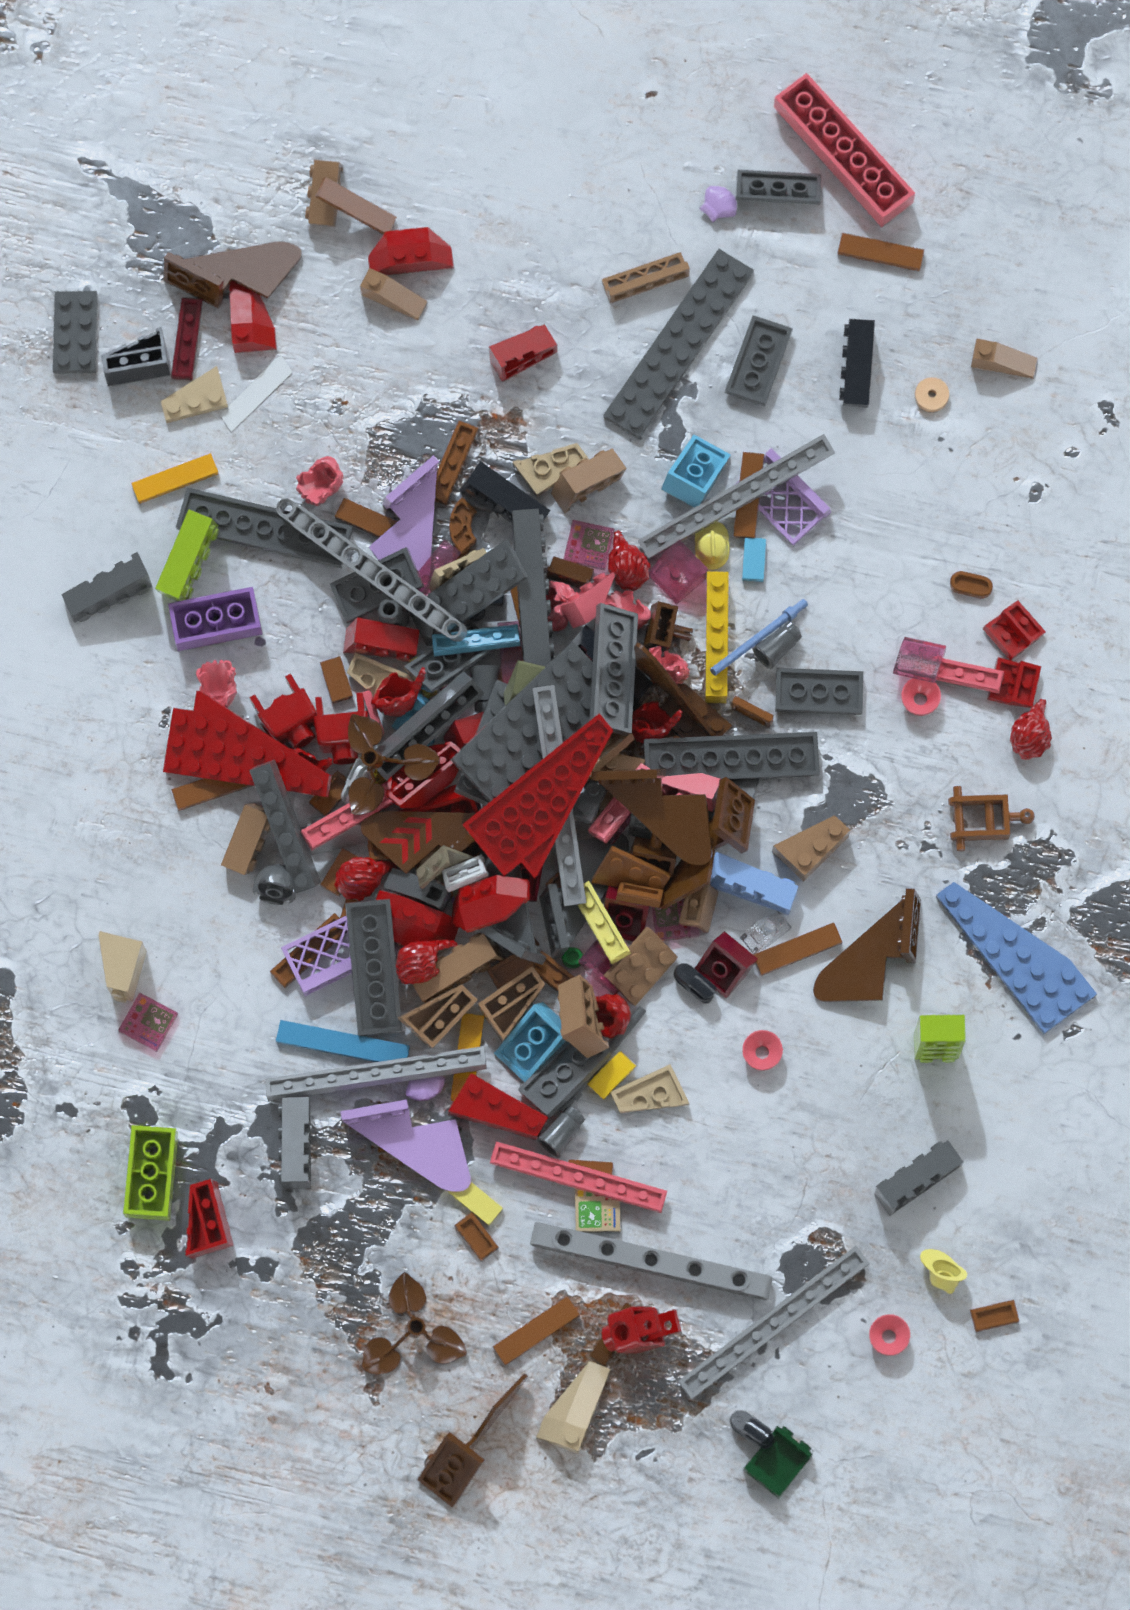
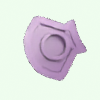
[699,186,737,222]
[405,1076,445,1101]

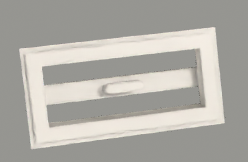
[442,855,488,892]

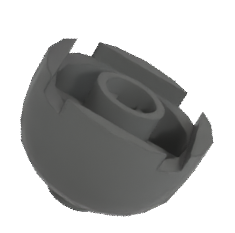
[253,864,296,905]

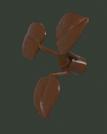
[348,714,440,815]
[362,1272,467,1375]

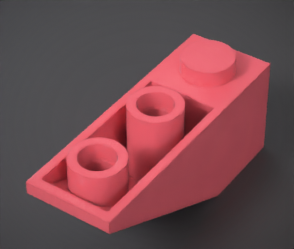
[561,572,615,628]
[662,773,720,812]

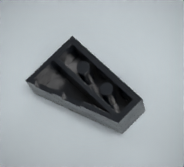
[101,326,170,386]

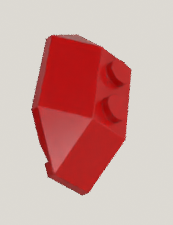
[368,227,454,276]
[386,741,460,808]
[452,875,530,933]
[376,890,459,946]

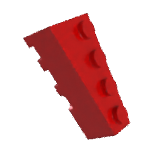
[448,1073,548,1140]

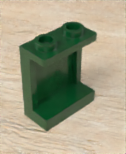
[743,1426,813,1499]

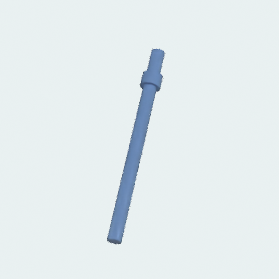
[710,599,808,676]

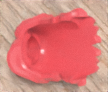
[296,456,344,506]
[546,581,575,631]
[604,590,651,630]
[649,646,690,685]
[196,660,237,707]

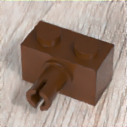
[643,601,693,652]
[631,833,677,877]

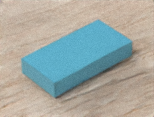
[742,537,766,582]

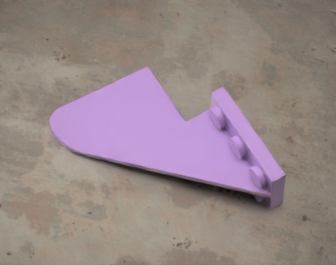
[368,455,439,592]
[341,1099,471,1192]

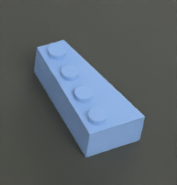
[710,851,798,915]

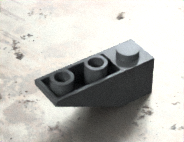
[383,868,452,912]

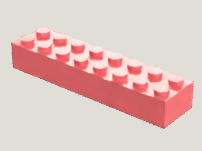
[774,73,915,228]

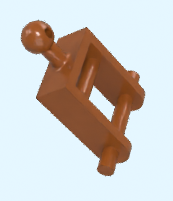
[948,786,1035,851]

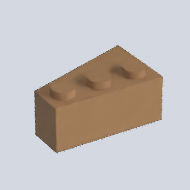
[305,160,343,227]
[398,985,478,1048]

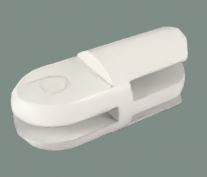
[341,758,375,804]

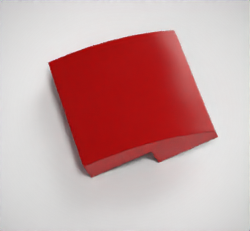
[983,600,1046,660]
[987,657,1042,708]

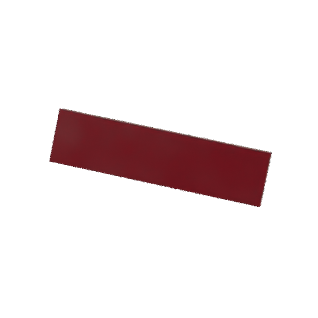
[171,297,203,381]

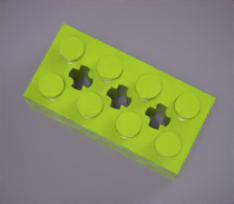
[155,509,219,601]
[914,1015,966,1063]
[123,1125,179,1221]

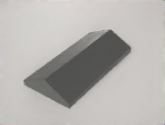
[736,170,821,205]
[404,621,496,693]

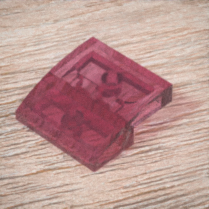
[893,637,946,683]

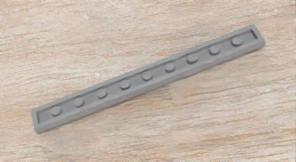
[637,434,835,560]
[533,685,586,906]
[265,1046,487,1102]
[678,1246,870,1400]

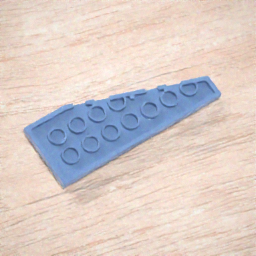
[936,882,1097,1034]

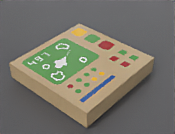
[575,1189,620,1233]

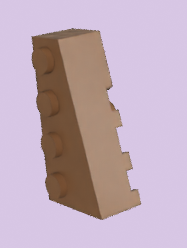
[413,933,506,1003]

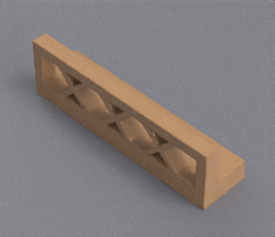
[602,252,690,304]

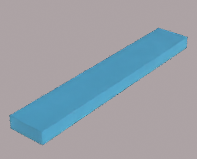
[276,1020,410,1062]

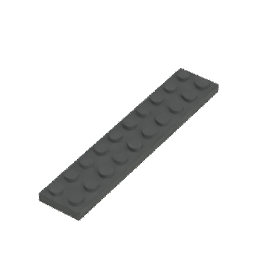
[603,249,754,439]

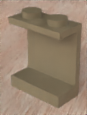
[416,846,488,900]

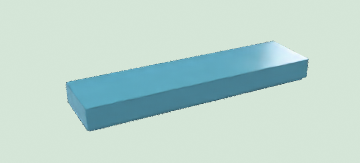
[432,624,520,656]

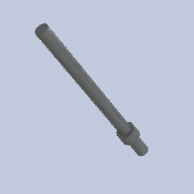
[559,1006,646,1113]

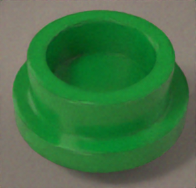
[562,947,584,969]

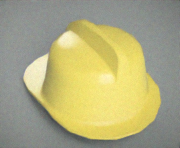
[695,521,729,570]
[920,1249,967,1294]

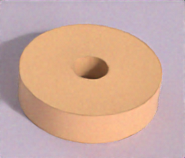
[915,377,949,412]

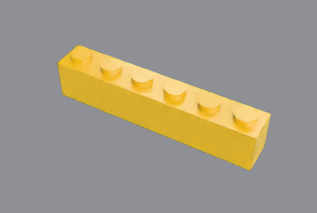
[705,571,729,703]

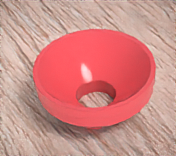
[901,676,941,716]
[742,1030,783,1071]
[869,1314,910,1356]

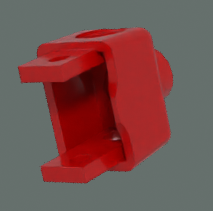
[249,673,317,749]
[314,692,369,765]
[602,1306,682,1353]

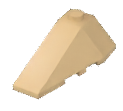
[536,1361,611,1454]

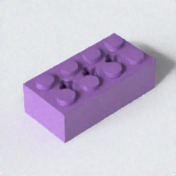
[168,587,263,651]

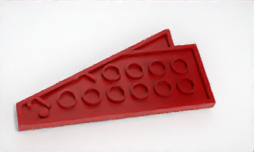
[163,690,332,797]
[462,713,613,878]

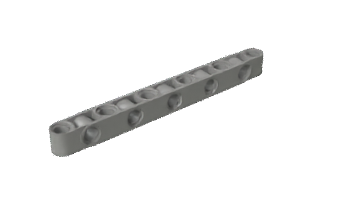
[276,498,467,642]
[530,1222,773,1300]

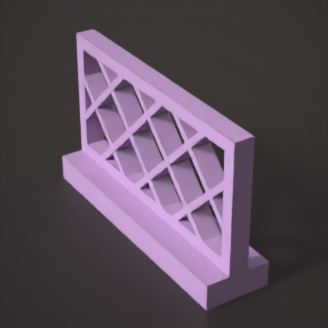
[736,448,831,546]
[281,916,352,996]

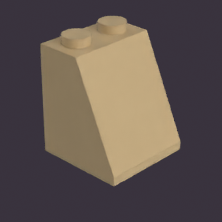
[98,931,147,1003]

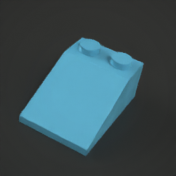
[661,435,731,508]
[494,1002,566,1082]

